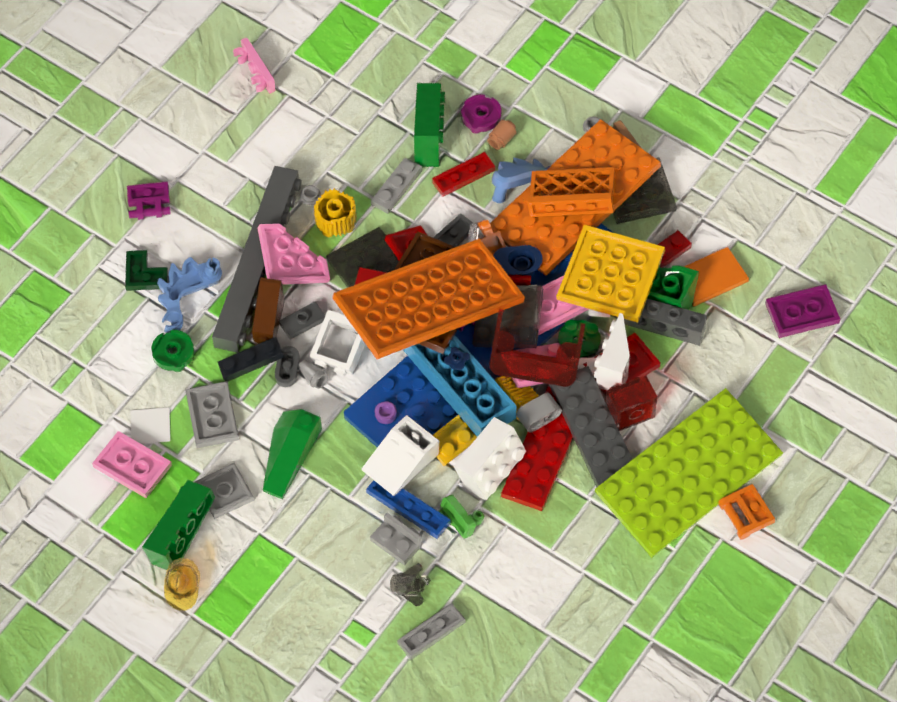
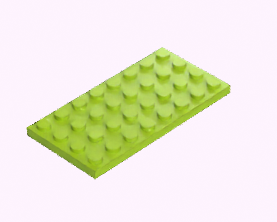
[594,388,783,558]

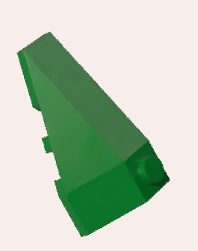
[647,265,699,310]

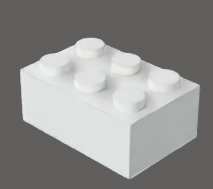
[453,417,526,500]

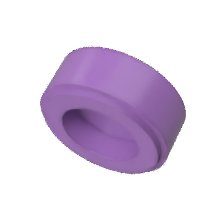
[375,401,397,424]

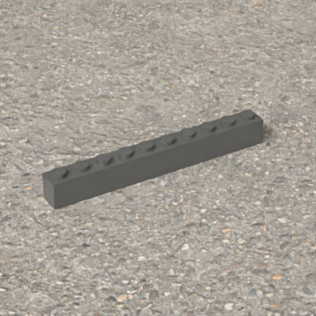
[212,165,302,353]

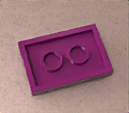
[765,284,840,338]

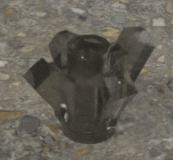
[390,563,431,606]

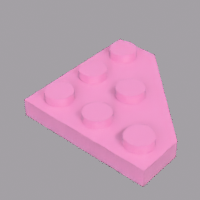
[258,224,330,285]

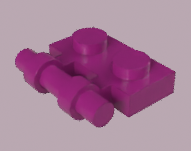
[127,182,171,220]

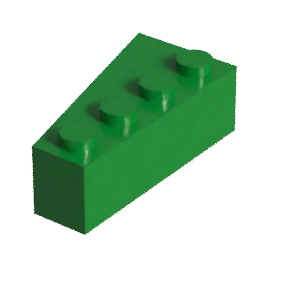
[414,83,445,167]
[142,480,215,573]

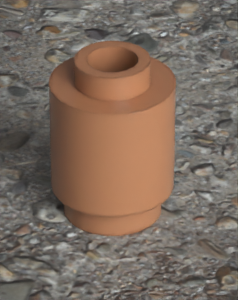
[487,120,516,150]

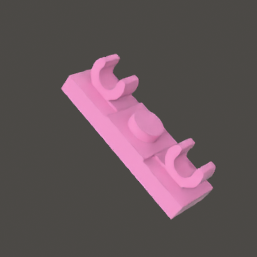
[233,37,276,94]

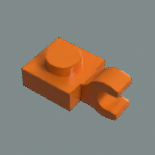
[478,220,506,255]

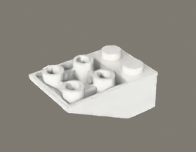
[594,313,630,395]
[362,415,439,496]

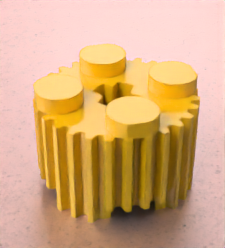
[314,188,357,237]

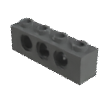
[624,299,707,346]

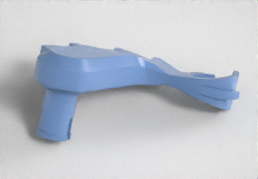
[492,157,550,203]
[157,257,222,333]

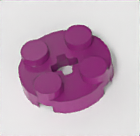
[461,94,502,134]

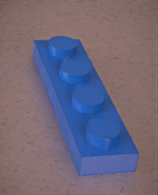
[366,480,450,539]

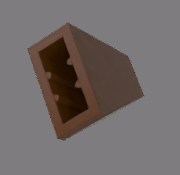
[252,278,285,344]

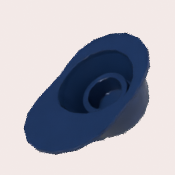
[493,245,543,276]

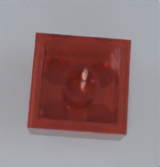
[606,376,657,431]

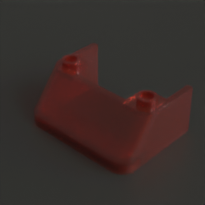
[490,308,585,387]

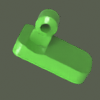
[440,494,484,539]

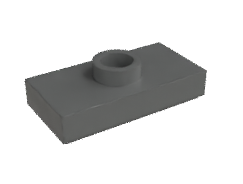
[279,301,325,340]

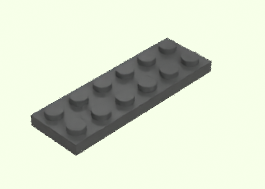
[548,366,633,487]

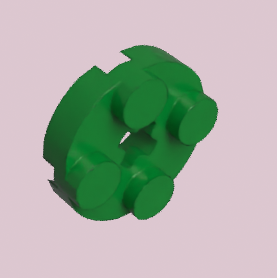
[558,320,601,358]
[151,330,195,372]

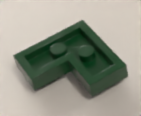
[125,250,168,291]

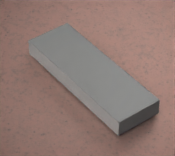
[397,603,466,660]

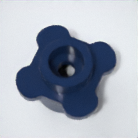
[444,347,470,370]

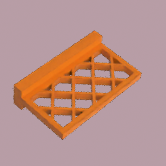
[527,167,615,217]

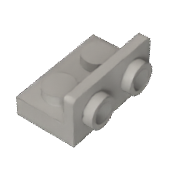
[370,513,422,565]

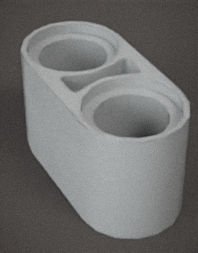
[516,393,562,432]

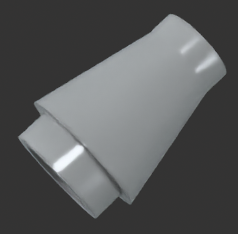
[298,360,328,389]

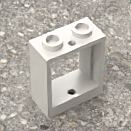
[310,310,365,376]

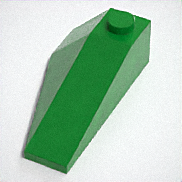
[263,409,322,499]

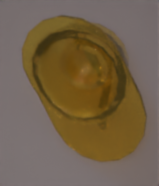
[164,558,200,611]

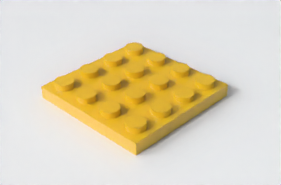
[556,225,665,323]

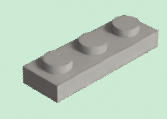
[371,158,422,214]

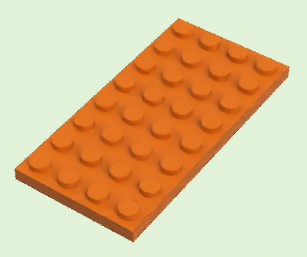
[490,119,661,276]
[333,238,525,359]

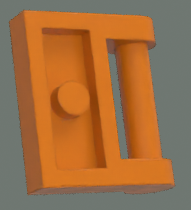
[718,484,775,540]

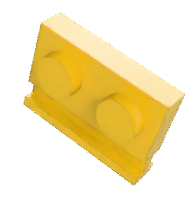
[433,415,477,466]

